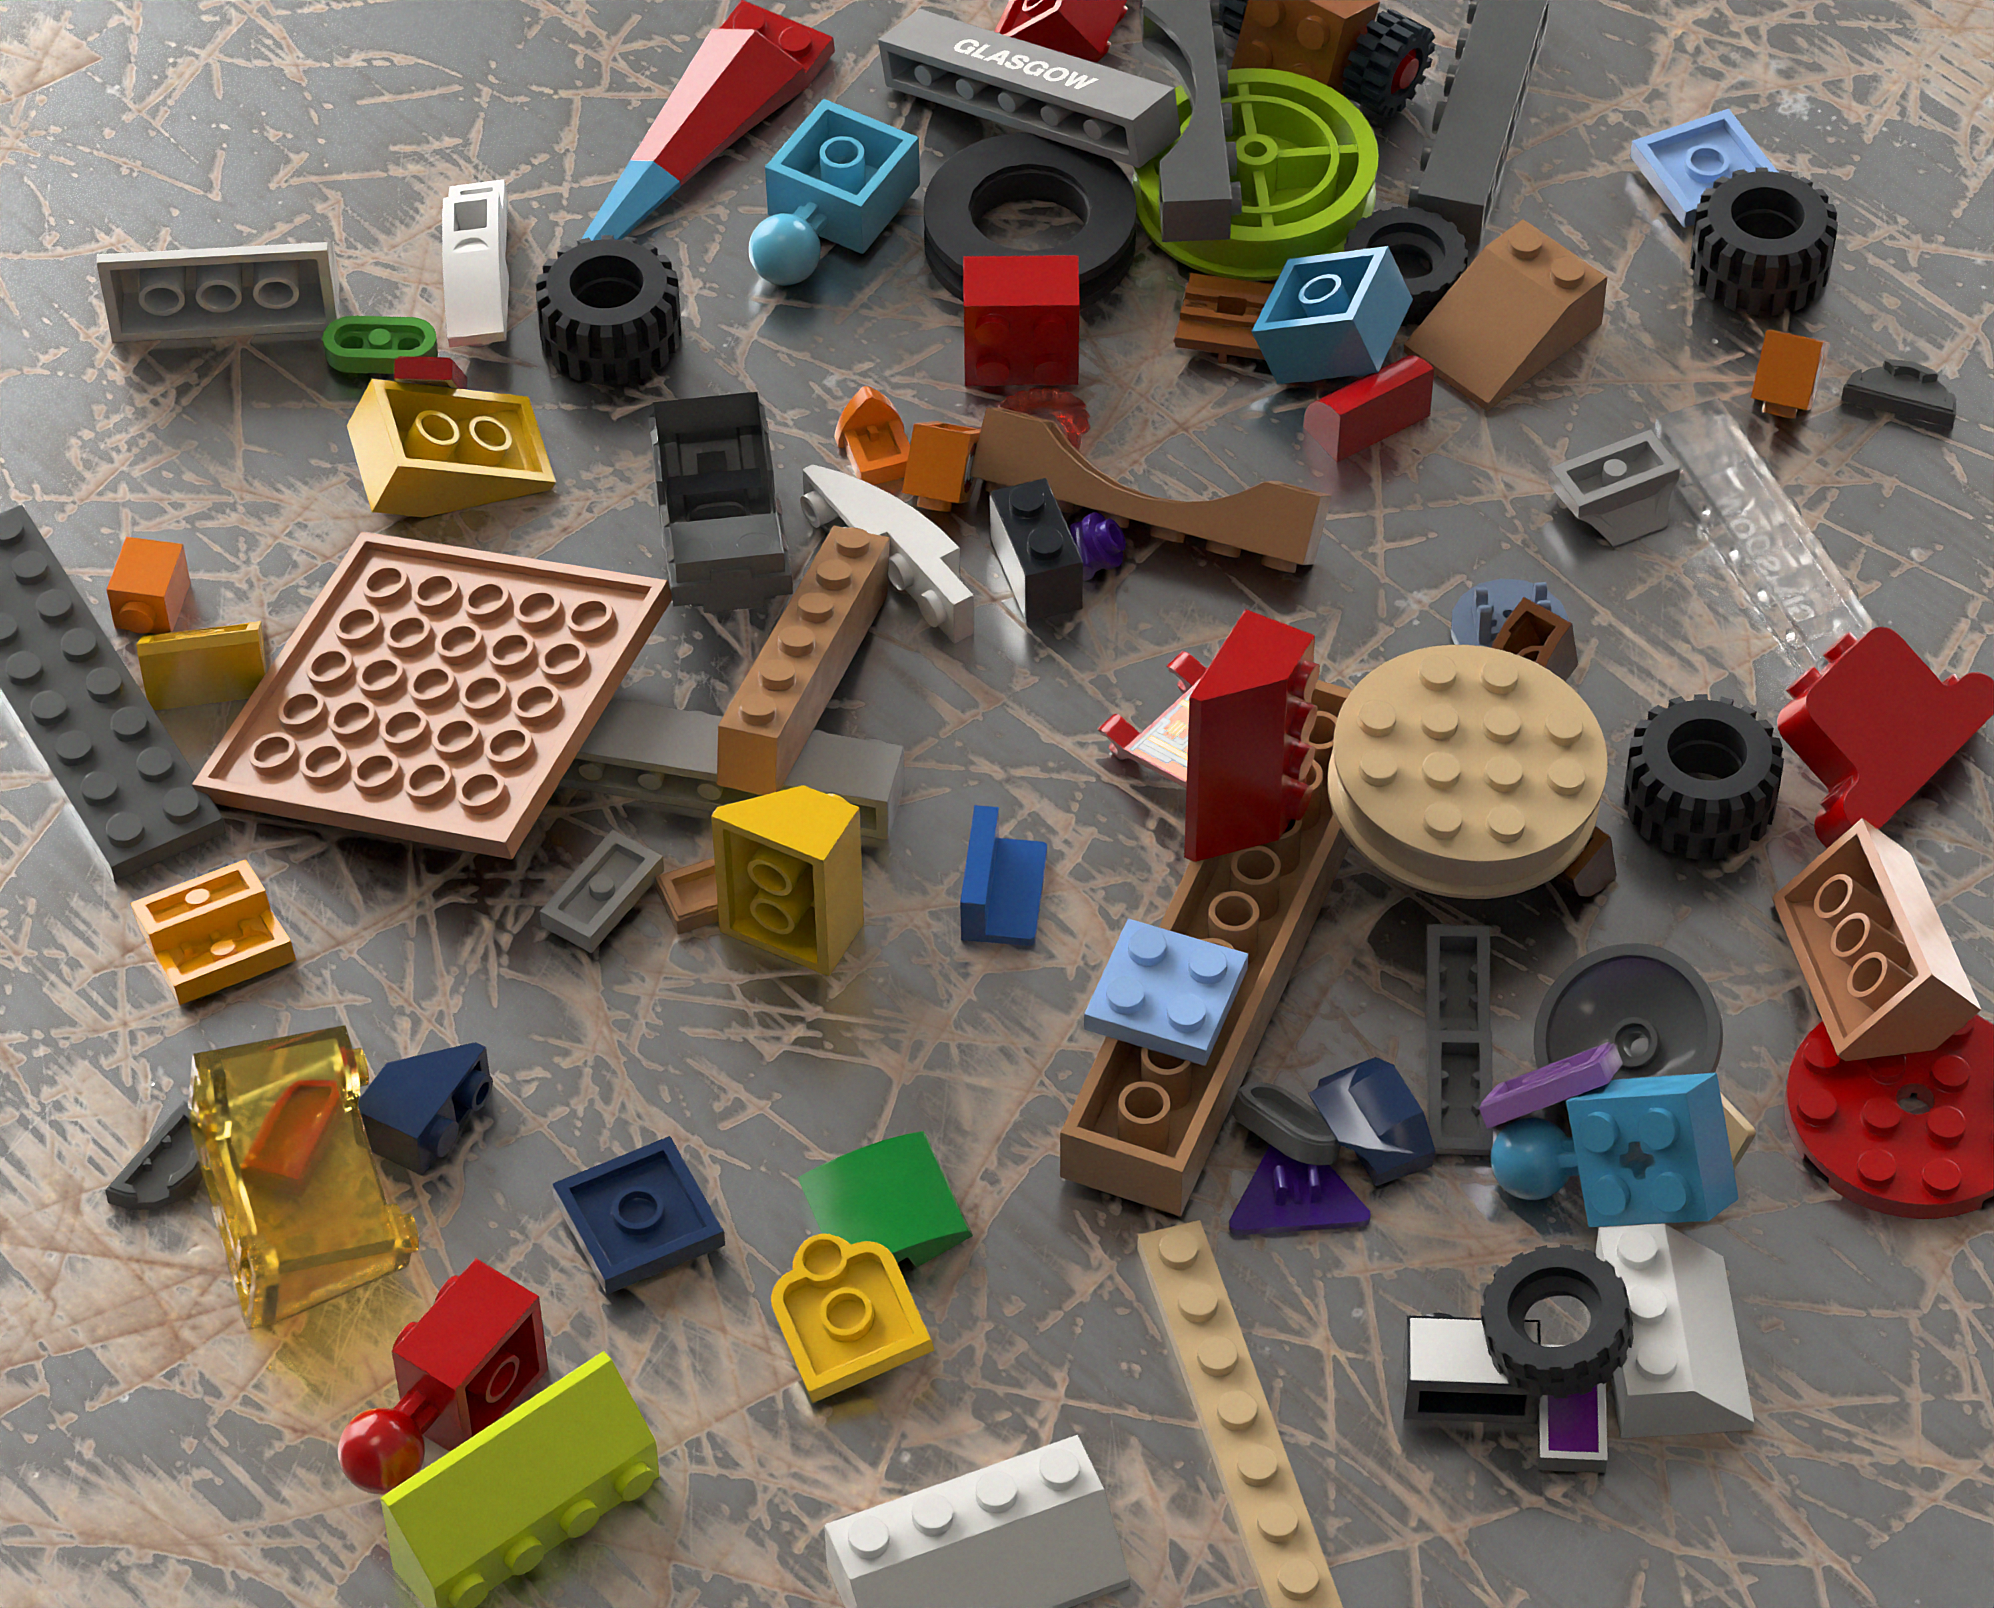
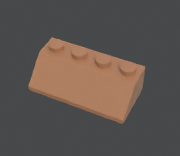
[1772,818,1981,1061]

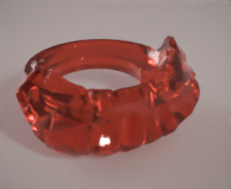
[998,388,1091,451]

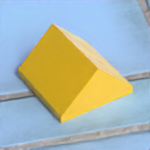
[136,621,267,711]

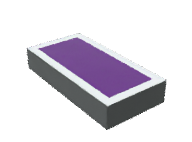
[1538,1344,1608,1473]

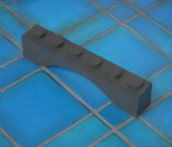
[1139,0,1242,242]

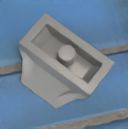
[1548,429,1681,548]

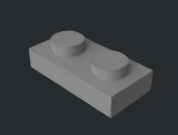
[540,829,664,953]

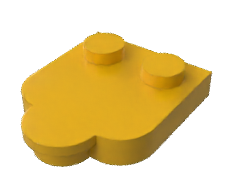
[771,1233,935,1403]

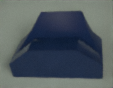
[1307,1057,1436,1186]

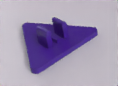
[1229,1144,1371,1236]

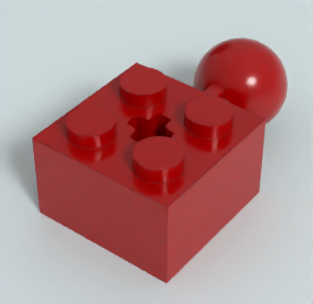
[338,1258,549,1495]

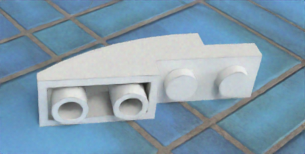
[442,180,509,348]
[800,464,974,644]

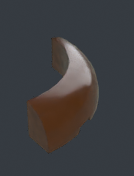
[1491,597,1617,897]

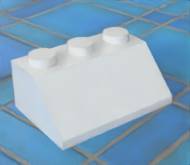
[1595,1224,1754,1438]

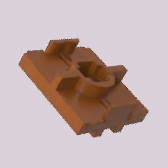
[1173,273,1275,364]

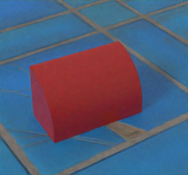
[1304,355,1434,463]

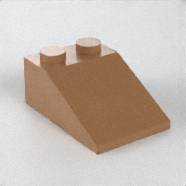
[1403,219,1608,411]

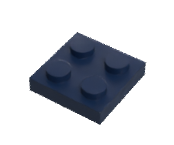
[552,1136,725,1295]

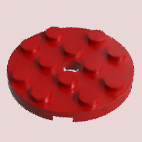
[1784,1014,1994,1219]

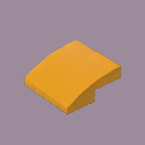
[130,859,296,1006]

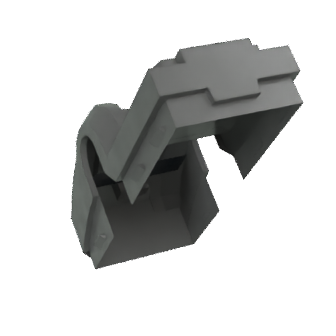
[649,391,793,613]

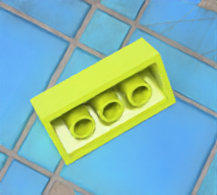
[380,1351,660,1608]

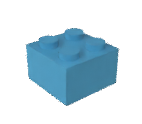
[1251,246,1413,384]

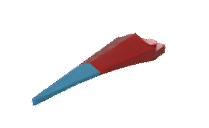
[577,0,835,246]

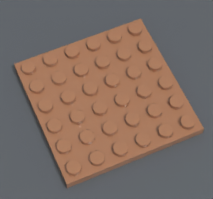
[192,531,672,859]

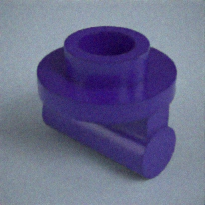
[1069,512,1126,581]

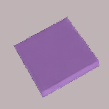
[1479,1042,1623,1129]

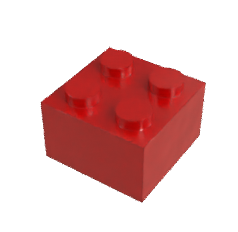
[963,255,1079,386]

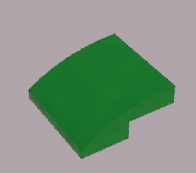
[797,1131,973,1267]

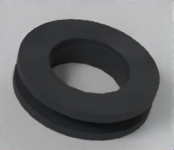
[923,132,1137,310]

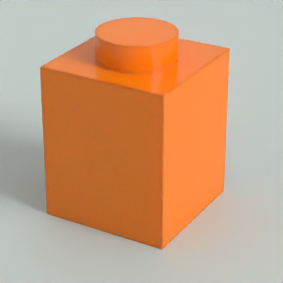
[106,537,191,634]

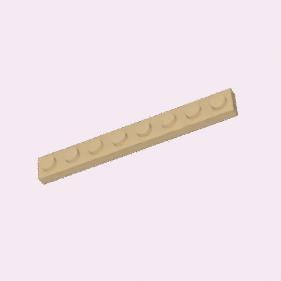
[1137,1220,1343,1608]

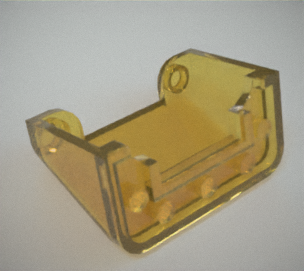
[188,1025,419,1330]

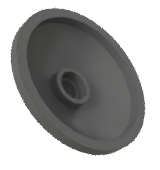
[1533,943,1723,1112]

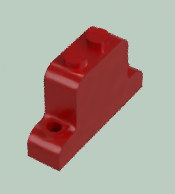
[1777,627,1994,848]

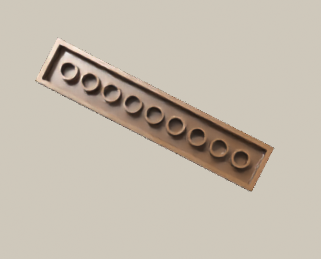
[1060,680,1352,1217]

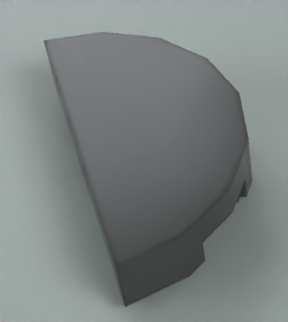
[1841,359,1957,429]
[105,1101,211,1210]

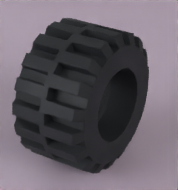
[1690,167,1838,315]
[536,235,682,385]
[1623,694,1784,859]

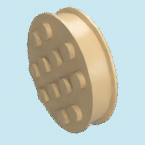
[1327,645,1608,899]

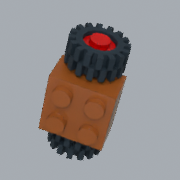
[1212,0,1435,118]

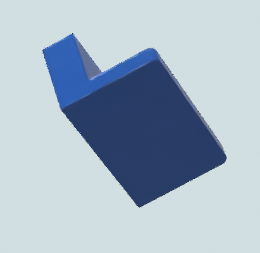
[960,805,1047,946]

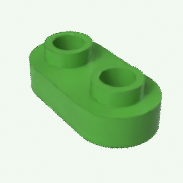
[322,316,438,374]

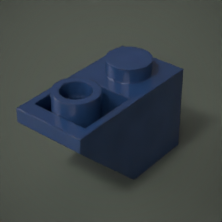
[352,1042,493,1176]

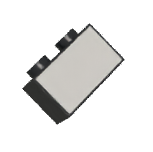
[990,478,1083,623]
[1403,1313,1541,1424]

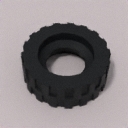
[1344,206,1468,327]
[1481,1244,1634,1399]

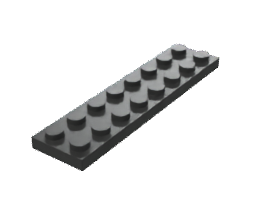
[0,504,226,882]

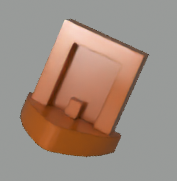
[834,386,910,485]

